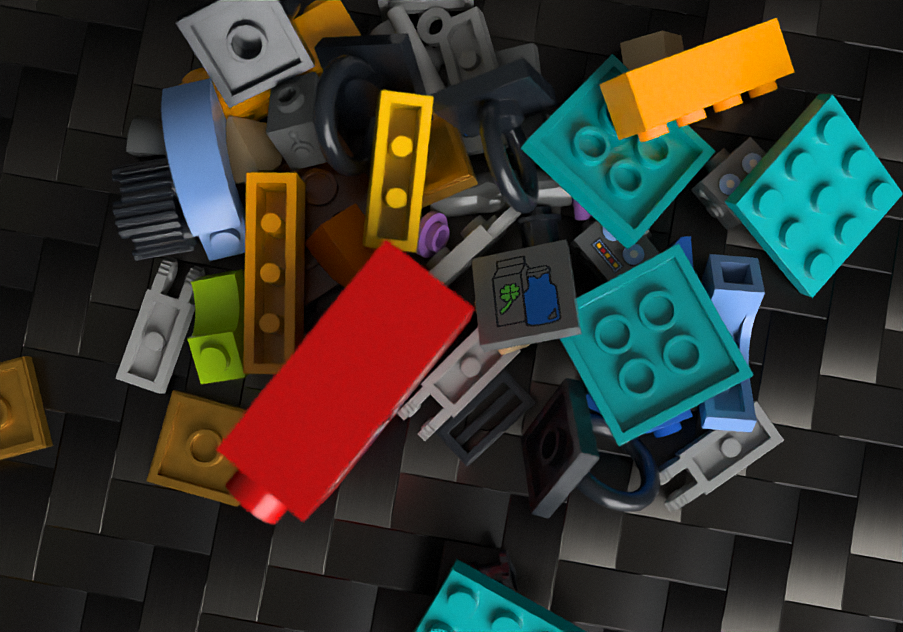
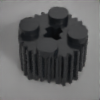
[112,157,199,261]

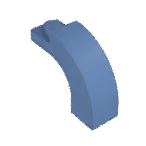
[161,78,246,261]
[699,254,765,432]

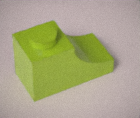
[188,269,249,384]

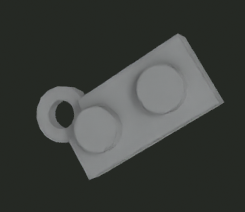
[417,6,499,86]
[426,207,521,287]

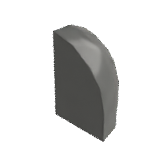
[126,115,168,162]

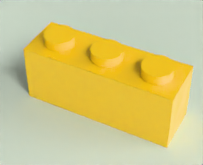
[362,90,433,252]

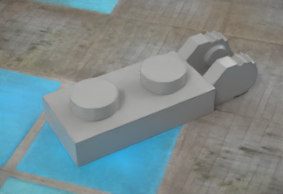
[115,256,206,394]
[397,327,521,441]
[658,401,784,512]

